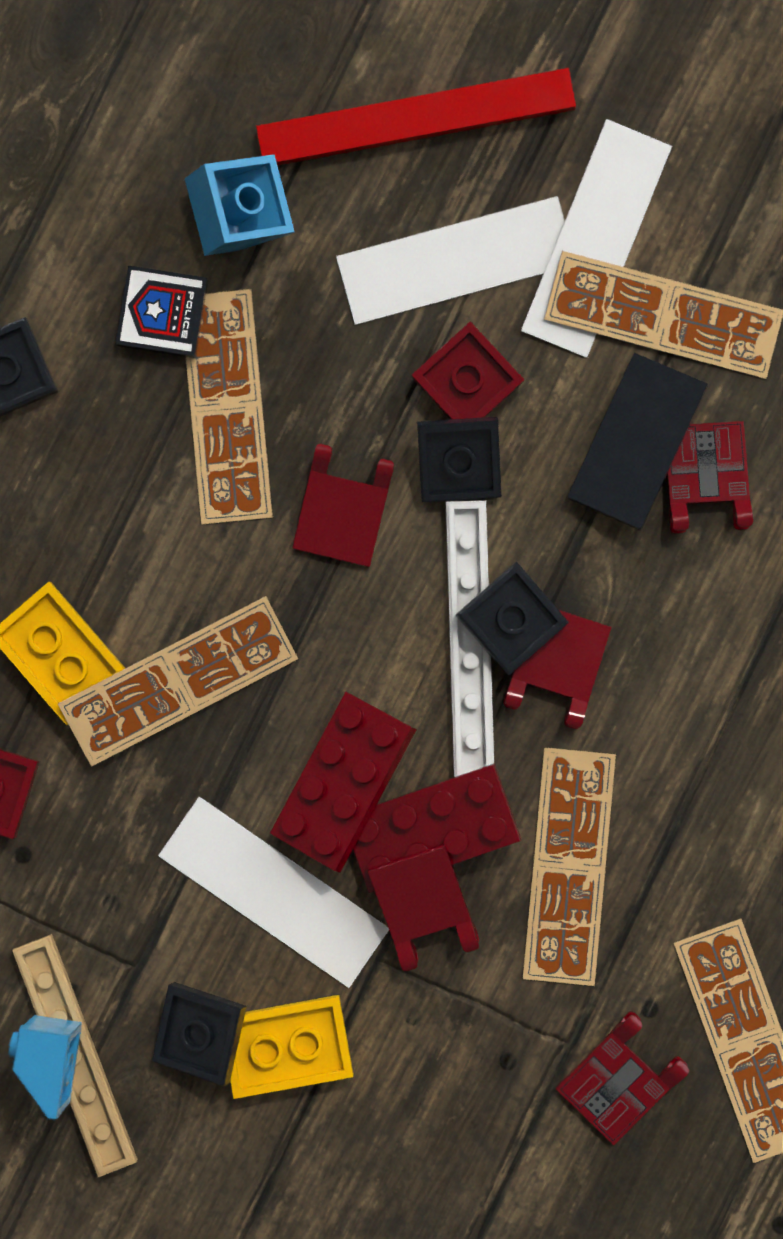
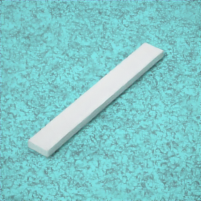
[446,501,494,777]

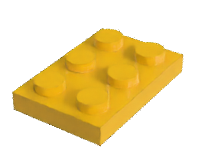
[0,582,126,725]
[230,995,354,1099]

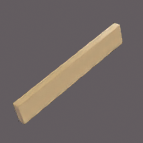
[12,934,138,1177]

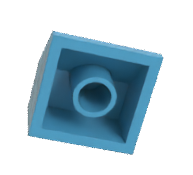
[184,154,295,256]
[9,1015,82,1119]

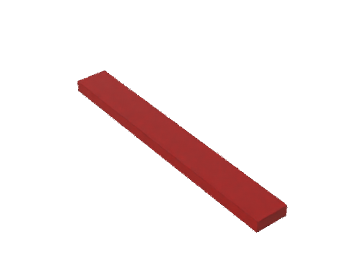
[256,68,576,166]

